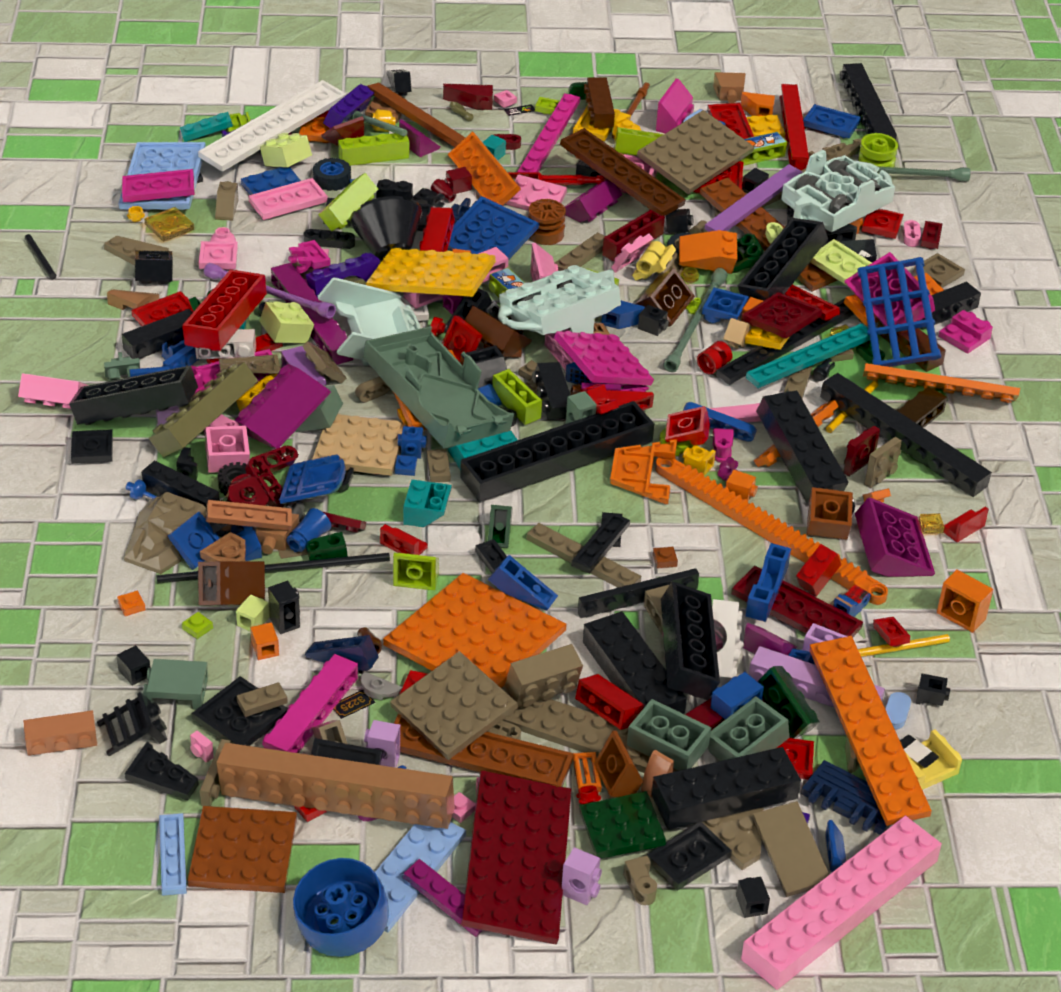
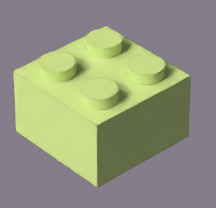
[260,133,312,167]
[259,301,314,343]

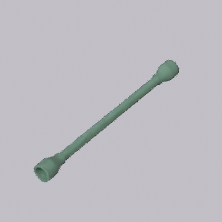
[826,160,971,181]
[664,268,728,372]

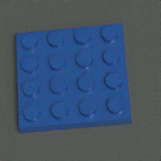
[448,196,539,260]

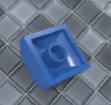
[702,287,749,323]

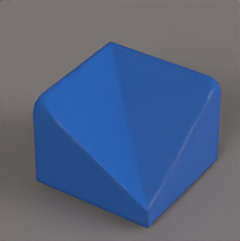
[478,384,502,406]

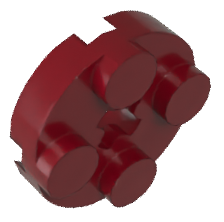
[227,474,270,506]

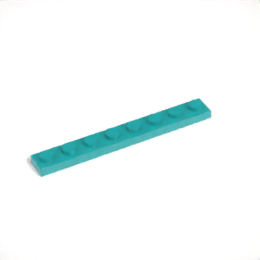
[746,323,870,388]

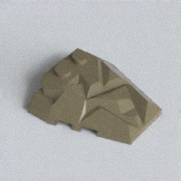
[124,492,211,574]

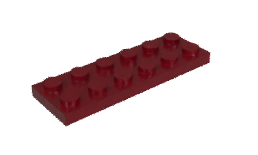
[731,566,863,638]

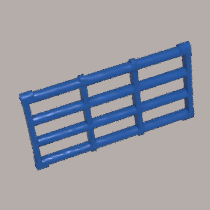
[857,257,941,367]

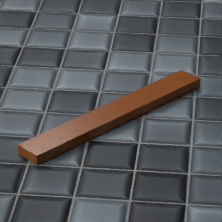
[367,82,466,147]

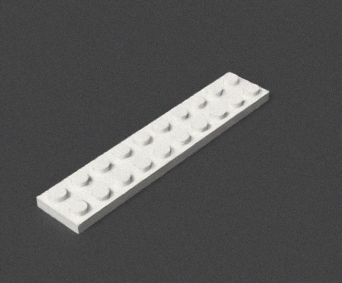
[198,80,346,172]

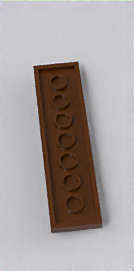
[560,128,686,216]

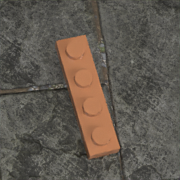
[206,500,292,531]

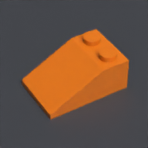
[679,230,737,274]

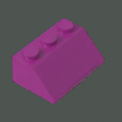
[565,179,623,223]

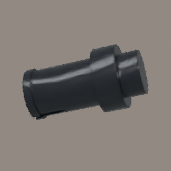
[813,358,835,381]

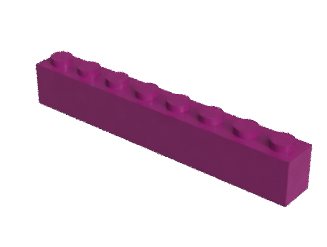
[271,263,353,365]

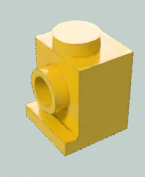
[683,445,716,476]

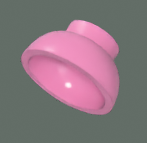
[210,227,236,242]

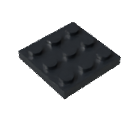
[192,676,288,746]

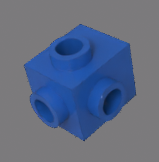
[398,426,427,459]

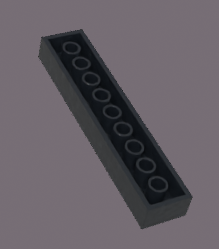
[460,401,655,502]

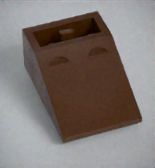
[198,561,265,606]

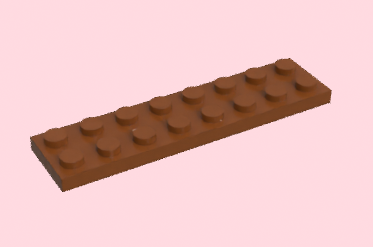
[394,714,574,787]

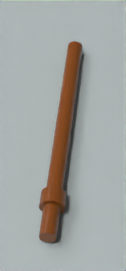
[612,82,650,139]

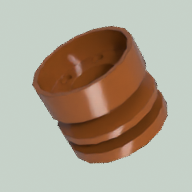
[528,199,566,245]

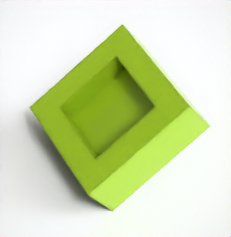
[182,612,213,639]

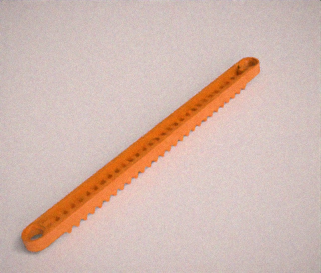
[655,457,888,605]

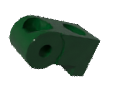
[306,531,348,560]

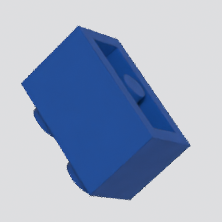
[711,672,764,720]

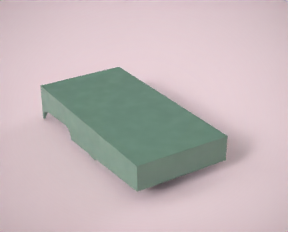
[363,326,514,448]

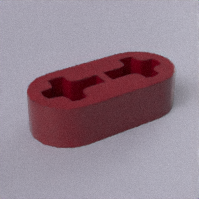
[493,134,522,150]

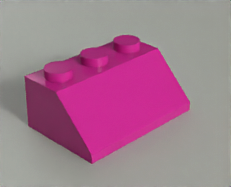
[656,78,694,134]

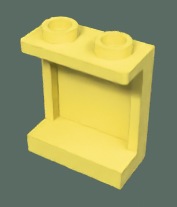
[905,729,962,790]

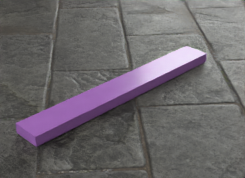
[704,164,803,232]

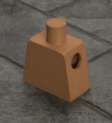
[713,72,746,103]
[256,514,299,554]

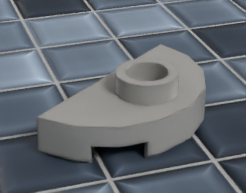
[361,671,403,700]

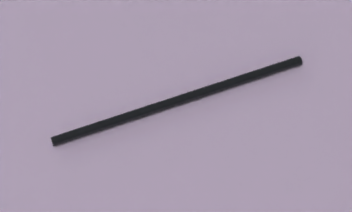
[156,553,390,584]

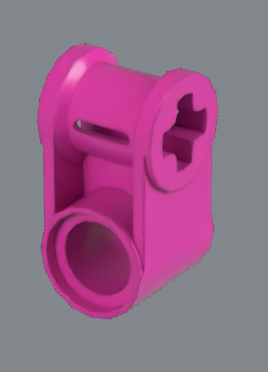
[713,428,734,463]

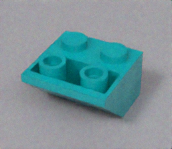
[403,479,452,527]

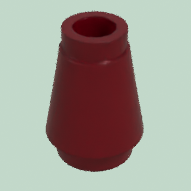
[431,179,456,202]

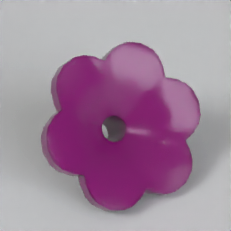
[718,457,738,481]

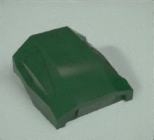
[733,234,764,272]

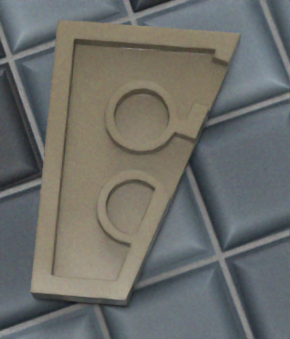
[104,236,169,266]
[219,355,281,374]

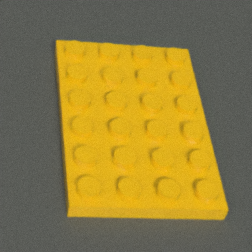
[366,248,496,297]

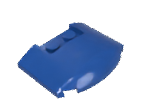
[280,454,346,504]

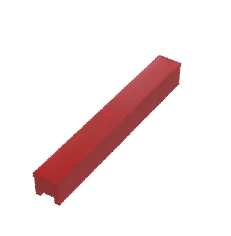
[779,84,809,170]

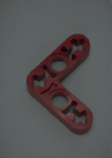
[245,445,298,508]

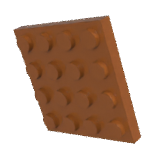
[188,806,297,893]

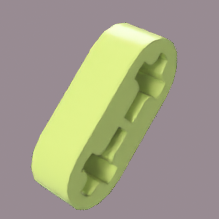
[765,222,783,245]

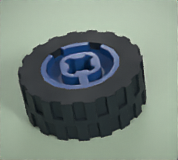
[313,158,351,191]

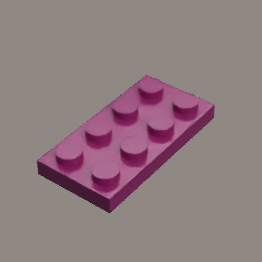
[122,169,195,202]

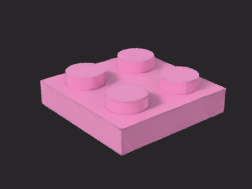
[611,234,654,273]
[199,241,238,270]

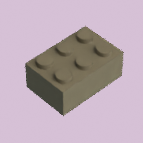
[505,644,583,707]

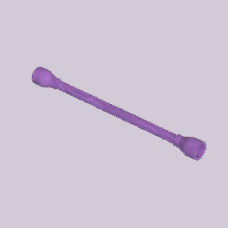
[204,263,336,319]

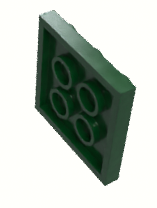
[579,791,666,859]

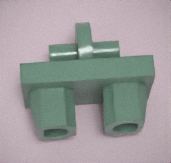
[104,352,140,381]

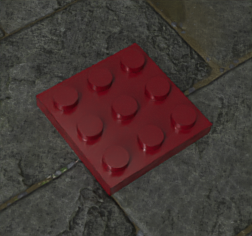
[742,292,822,338]

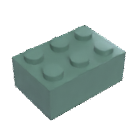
[708,697,790,761]
[627,699,711,771]

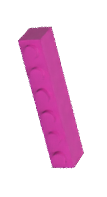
[262,654,358,753]

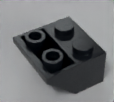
[460,345,507,388]

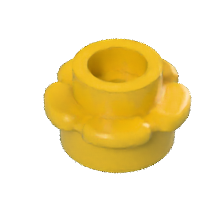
[127,206,145,222]

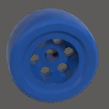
[293,858,389,957]

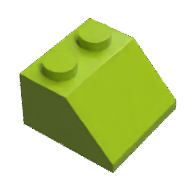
[393,552,439,591]

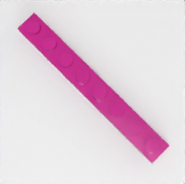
[517,93,580,172]

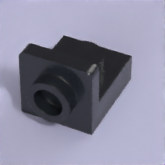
[176,447,198,480]

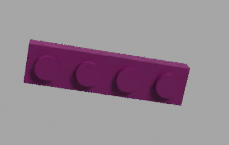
[403,859,483,937]

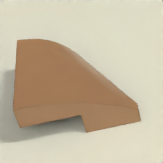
[107,289,160,310]

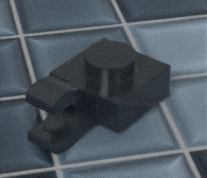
[413,188,445,208]

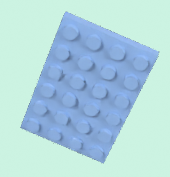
[118,142,206,210]

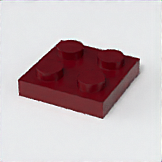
[843,426,880,477]

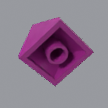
[399,119,441,157]
[743,623,797,655]

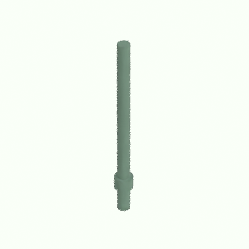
[350,111,407,136]

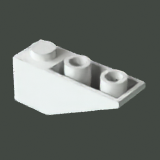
[195,329,256,359]

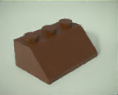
[635,268,695,327]
[465,306,532,355]

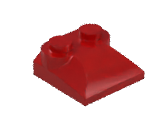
[665,406,710,446]

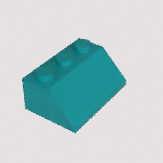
[448,431,517,469]

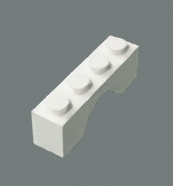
[712,599,743,687]

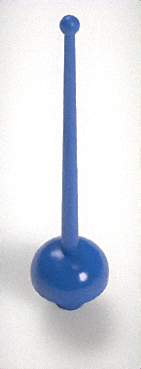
[126,479,157,500]

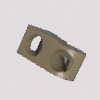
[623,855,657,906]

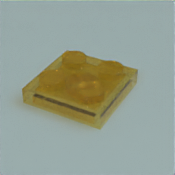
[144,207,194,242]

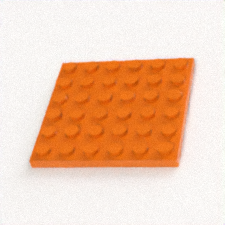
[383,573,567,688]

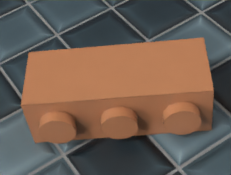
[23,710,97,756]

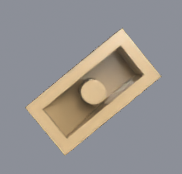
[723,318,752,349]

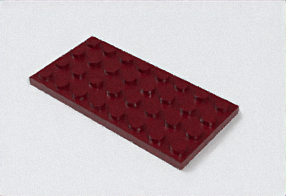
[461,770,572,945]

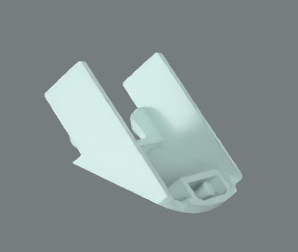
[318,277,420,366]

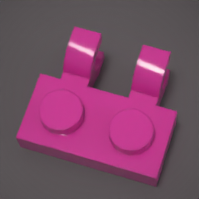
[288,240,331,274]

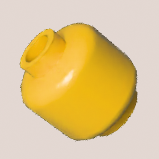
[370,109,396,132]

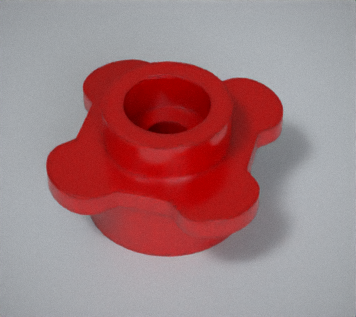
[576,785,601,804]

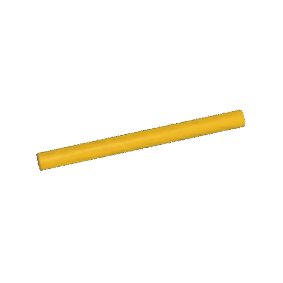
[825,381,878,433]
[858,634,950,657]

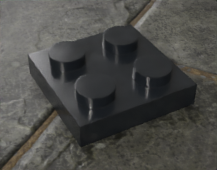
[71,429,113,464]

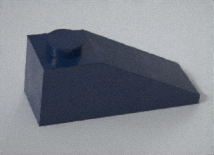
[305,635,379,672]

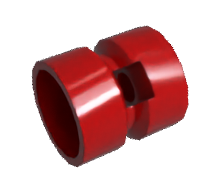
[697,341,733,374]

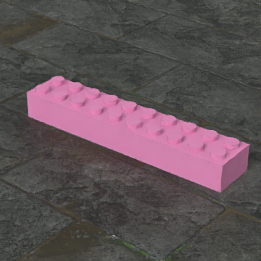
[741,815,942,990]

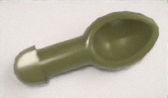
[450,102,474,121]

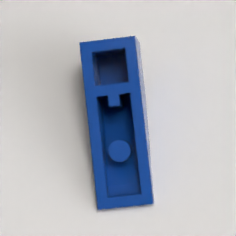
[488,555,558,611]

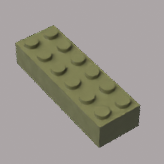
[148,362,258,457]

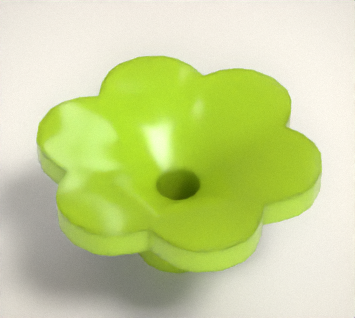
[686,297,702,315]

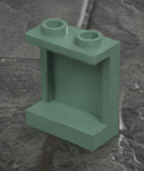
[143,659,208,710]

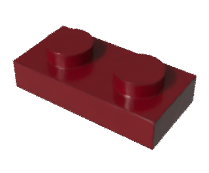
[921,221,943,249]
[322,511,367,533]

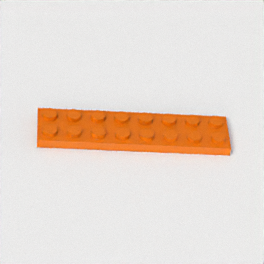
[863,363,1020,403]

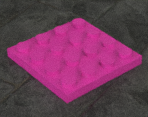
[554,331,654,386]

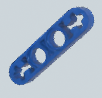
[683,402,757,442]

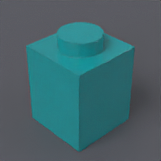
[483,135,506,160]

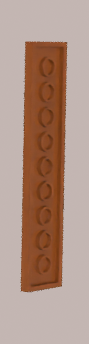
[700,178,838,292]

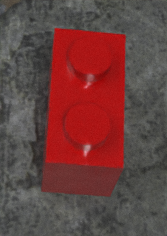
[796,544,841,597]

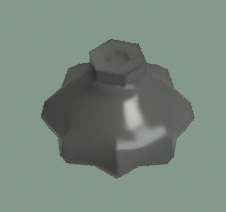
[286,501,305,522]

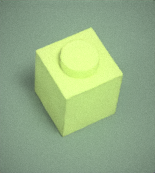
[236,595,269,631]

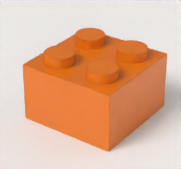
[937,569,993,633]

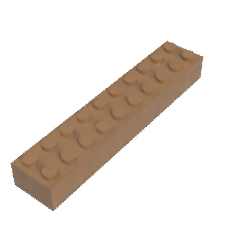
[216,743,455,829]

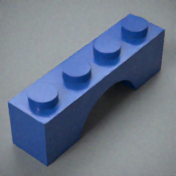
[745,543,791,622]

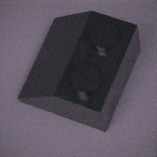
[135,250,173,284]

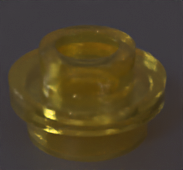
[681,267,699,283]

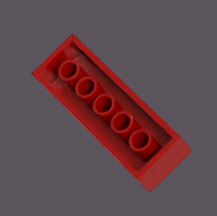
[183,269,267,351]

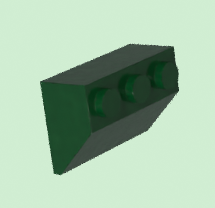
[757,666,820,739]

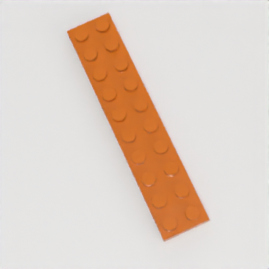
[809,636,932,826]

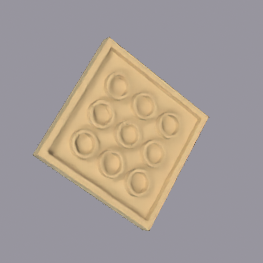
[312,414,405,476]

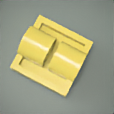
[632,241,676,281]

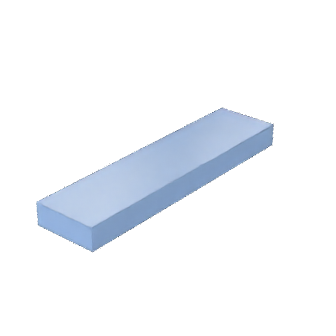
[159,813,187,896]

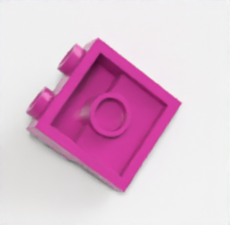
[938,310,993,354]

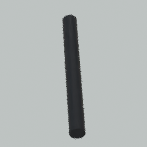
[25,234,57,280]

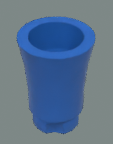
[286,508,331,553]

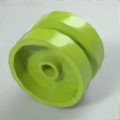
[858,133,898,174]

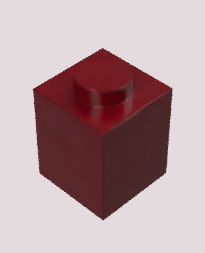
[444,167,472,194]

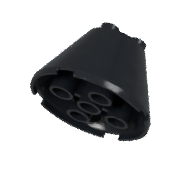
[350,196,422,263]

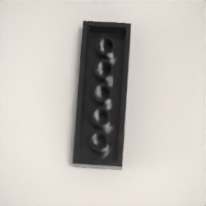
[737,218,828,301]
[69,365,198,425]
[756,390,849,503]
[661,581,720,701]
[583,611,687,714]
[651,747,801,830]

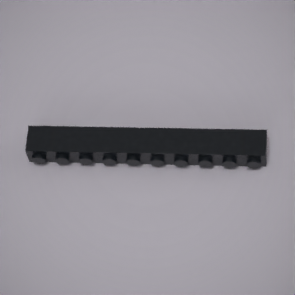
[820,372,992,497]

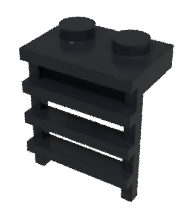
[97,691,168,756]

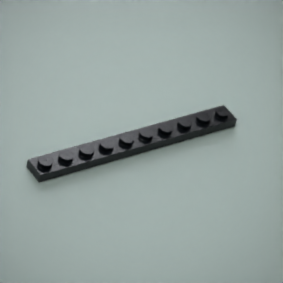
[716,299,855,385]

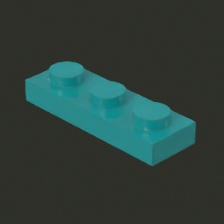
[180,112,233,142]

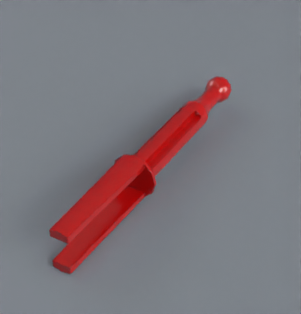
[508,172,606,185]

